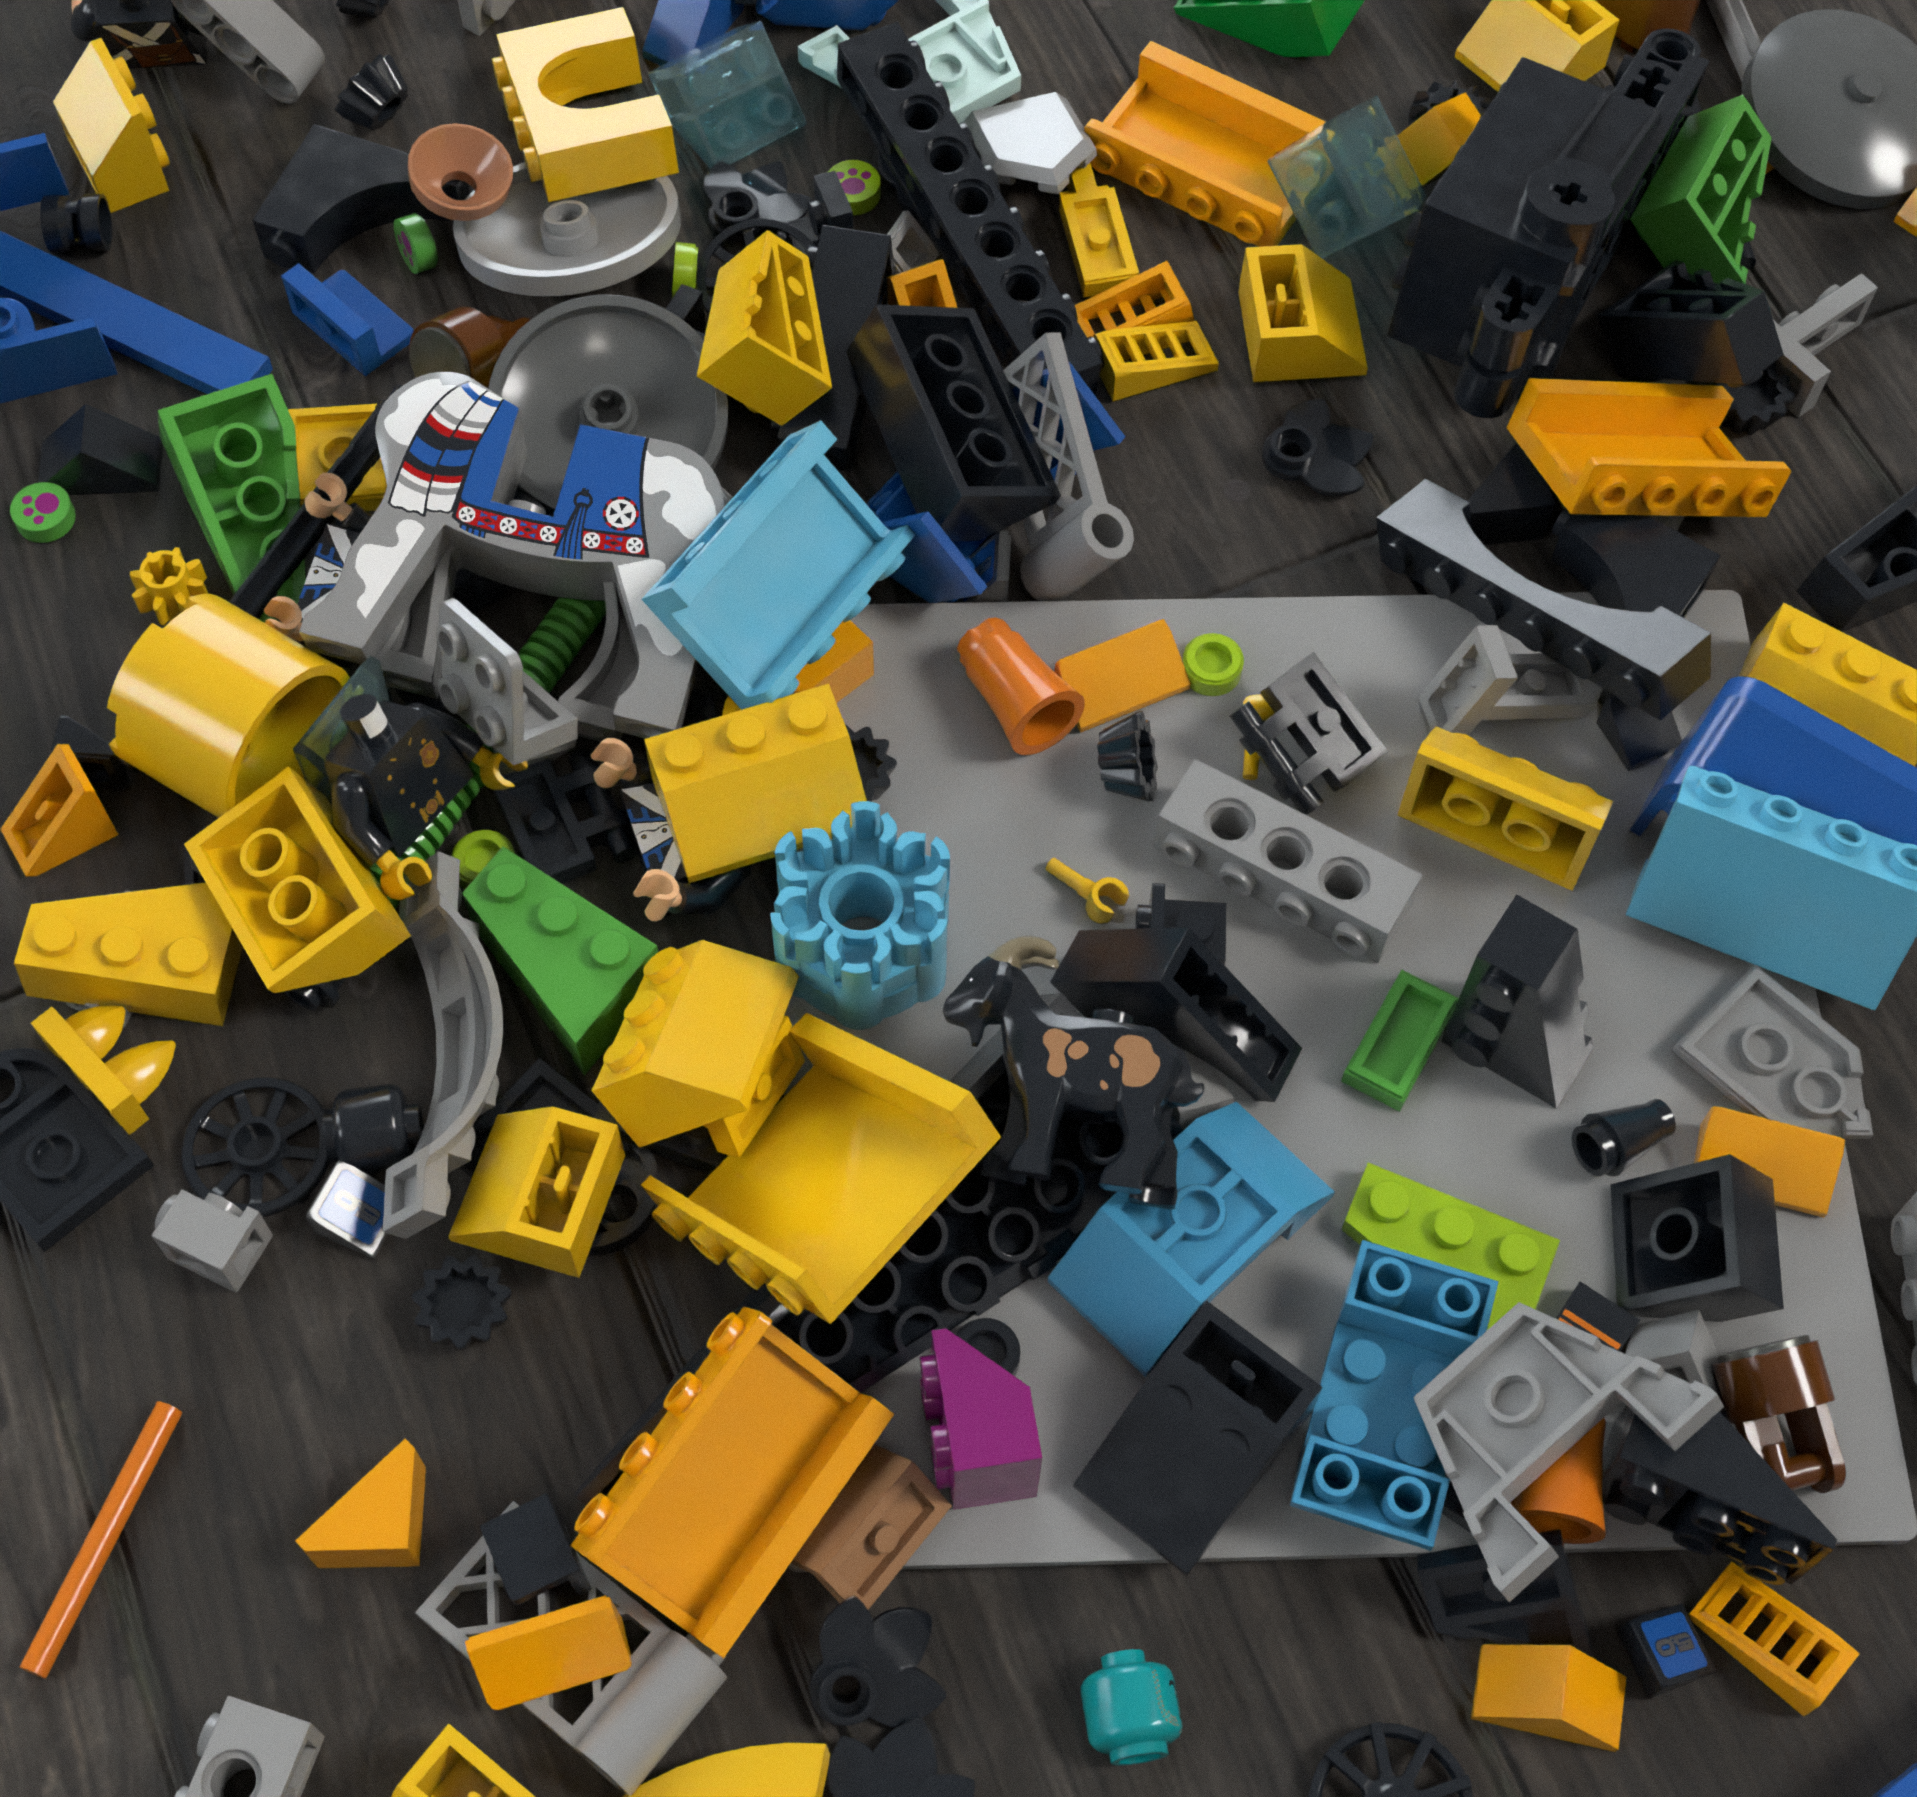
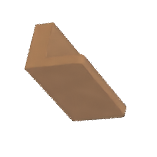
[791,1444,952,1610]

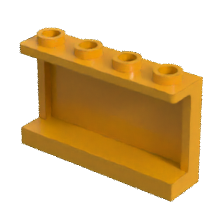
[1084,41,1342,247]
[1506,378,1791,517]
[570,1307,894,1659]

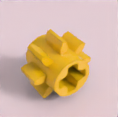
[129,547,208,625]

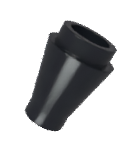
[1572,1099,1676,1176]

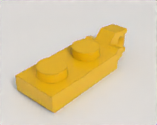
[1059,163,1139,298]

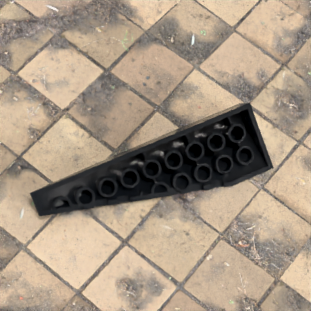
[574,993,1184,1507]

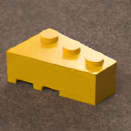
[696,230,832,426]
[14,883,243,1026]

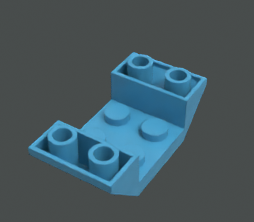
[1047,1102,1335,1378]
[1290,1240,1499,1551]

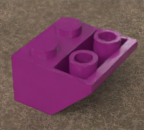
[919,1328,1042,1510]

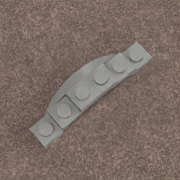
[383,851,503,1239]

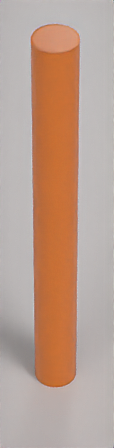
[19,1401,182,1679]

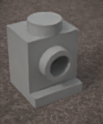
[151,1190,273,1293]

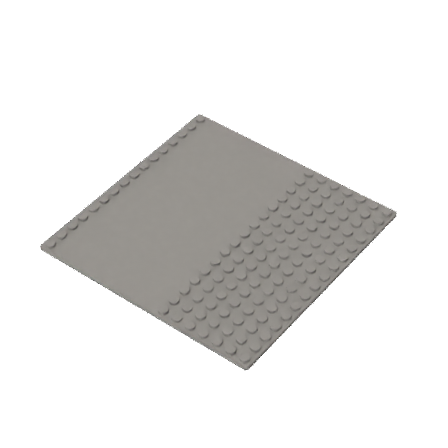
[784,590,1917,1572]

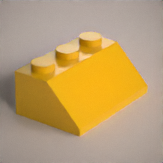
[1738,603,1917,767]
[644,683,867,883]
[1397,726,1613,891]
[184,766,411,994]
[591,940,799,1148]

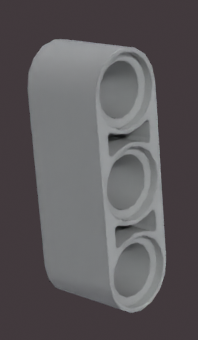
[171,0,325,104]

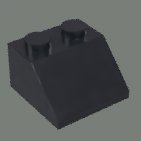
[1610,1154,1784,1322]

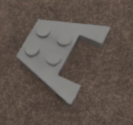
[1413,1302,1724,1602]

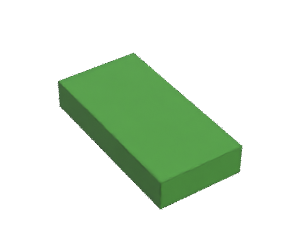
[1341,969,1459,1112]

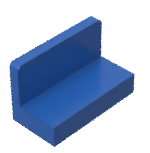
[281,263,414,377]

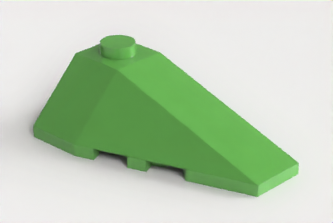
[158,374,306,623]

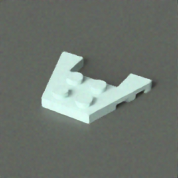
[798,0,1021,123]

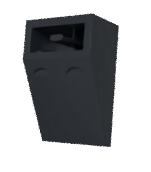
[1073,1301,1323,1576]
[1602,1405,1837,1585]

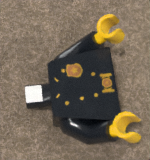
[324,694,528,900]

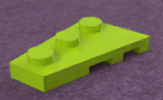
[1341,1162,1560,1330]

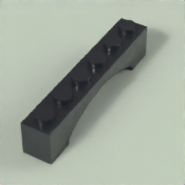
[1376,479,1711,721]

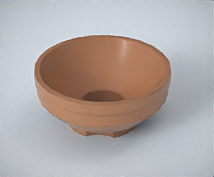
[408,123,513,221]

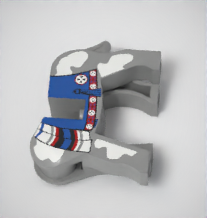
[299,372,733,742]

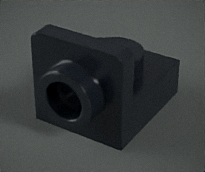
[786,171,853,252]
[1135,883,1227,965]

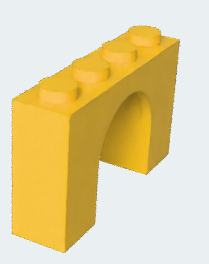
[491,7,679,202]

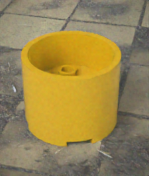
[107,594,353,818]

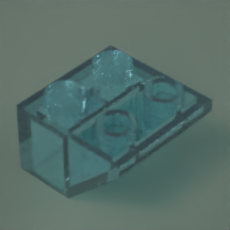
[648,21,807,169]
[1268,95,1427,259]

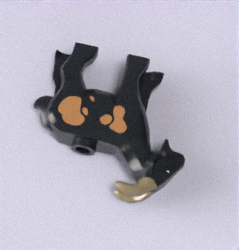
[942,935,1205,1210]

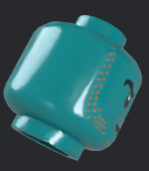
[1081,1649,1183,1766]

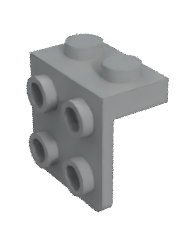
[436,598,578,766]

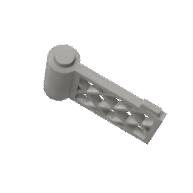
[1003,332,1134,601]
[415,1501,727,1797]

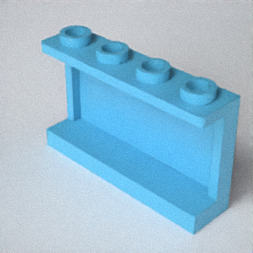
[641,421,915,710]
[1626,766,1917,1011]

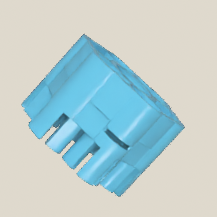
[770,801,950,1030]

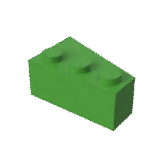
[1630,95,1772,284]
[462,846,658,1076]

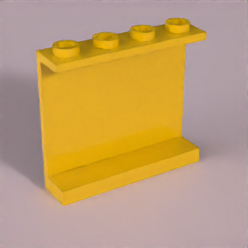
[641,1012,1001,1324]

